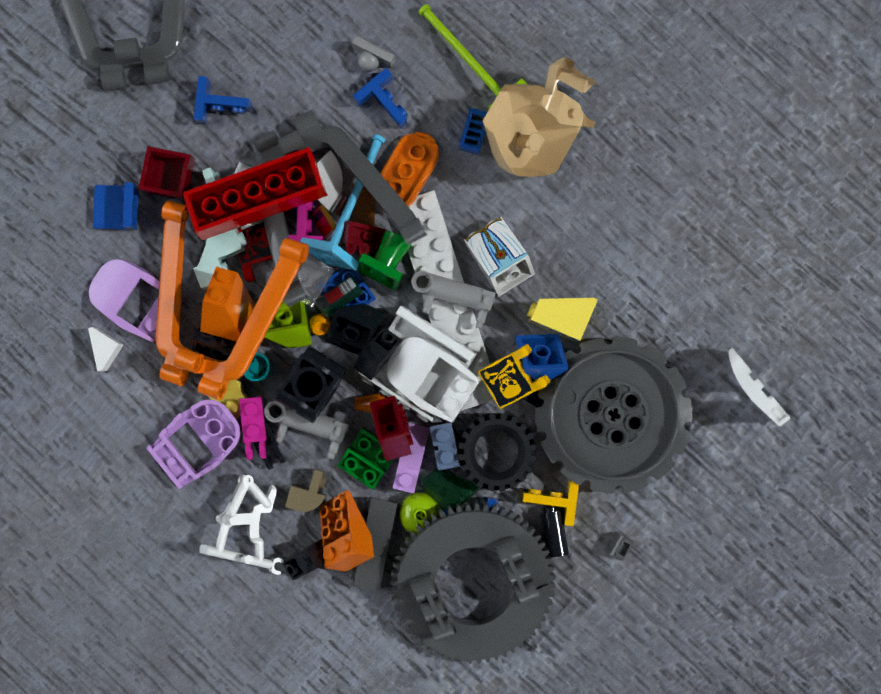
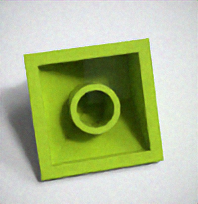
[264,299,312,349]

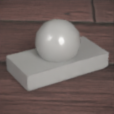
[352,36,395,72]

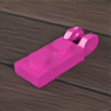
[239,396,267,460]

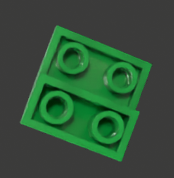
[337,427,394,490]

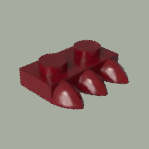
[342,220,387,258]

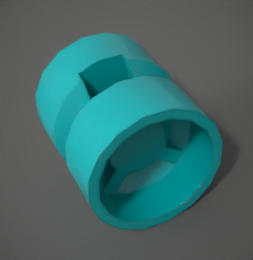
[244,353,274,382]

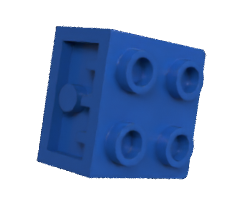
[93,182,139,230]

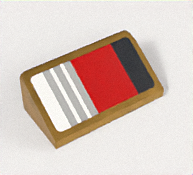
[311,205,345,248]

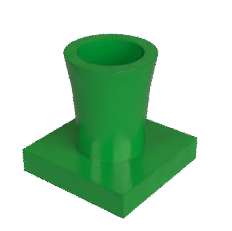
[358,231,412,291]

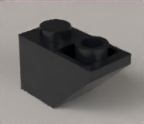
[354,327,402,380]
[283,539,325,580]

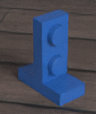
[353,67,408,128]
[194,76,252,124]

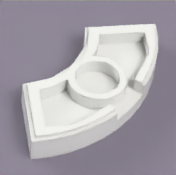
[317,151,343,212]

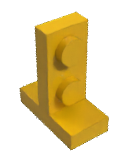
[522,480,579,526]

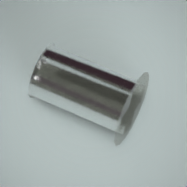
[328,194,348,220]

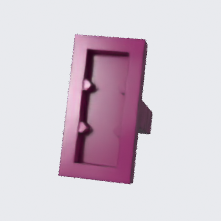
[289,201,325,242]

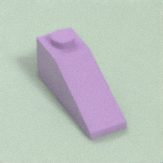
[393,423,430,493]

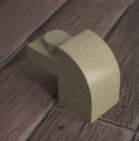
[285,469,327,512]

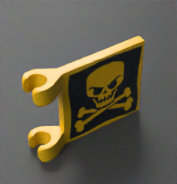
[477,344,550,409]

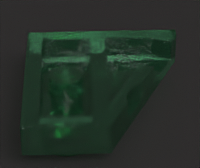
[419,469,480,512]

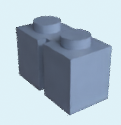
[430,422,460,471]

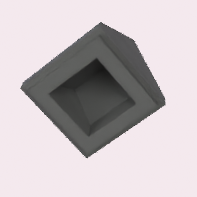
[606,532,633,561]

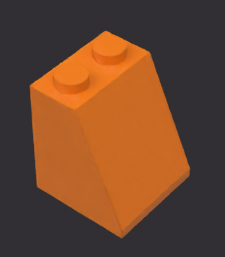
[200,266,255,341]

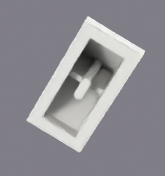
[88,327,123,372]

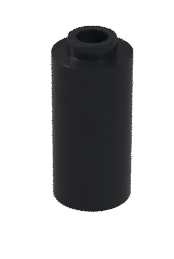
[540,506,569,558]

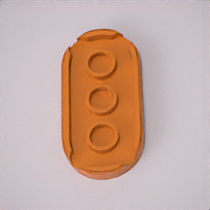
[380,132,439,207]

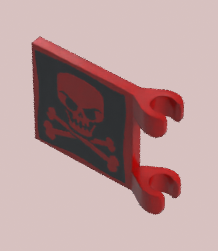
[237,222,272,282]

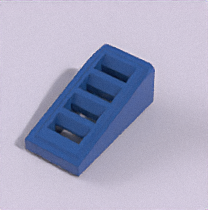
[459,108,488,155]

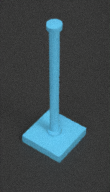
[300,134,385,270]

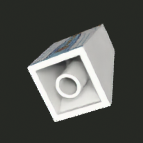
[464,217,535,297]

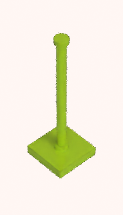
[418,4,527,110]

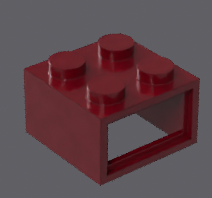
[138,146,195,201]
[370,396,414,461]

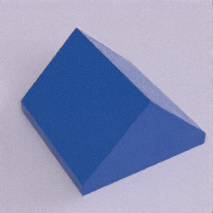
[515,334,568,380]

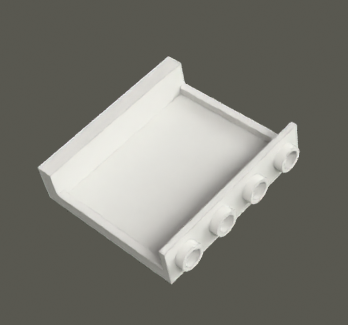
[358,306,477,422]

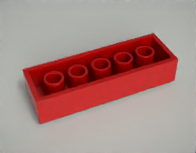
[183,147,328,241]

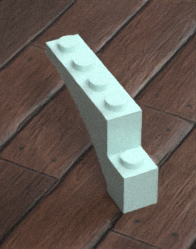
[193,168,247,290]

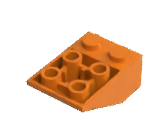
[319,490,374,572]

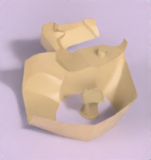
[483,57,597,177]

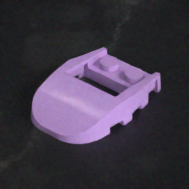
[89,259,184,344]
[146,399,241,489]

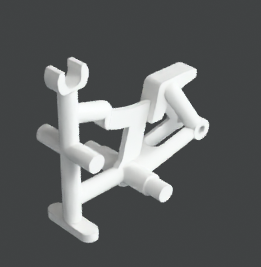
[199,475,284,575]

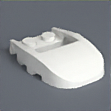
[387,336,481,423]
[729,348,791,427]

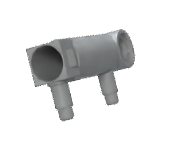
[411,271,496,329]
[264,401,349,459]

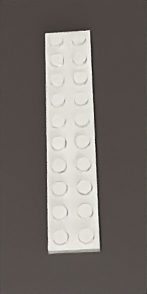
[408,190,494,411]

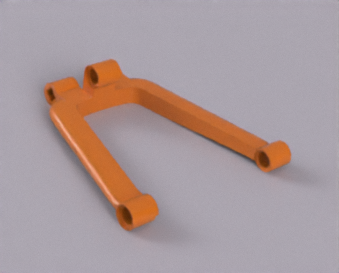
[155,200,309,400]

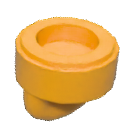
[309,313,331,335]

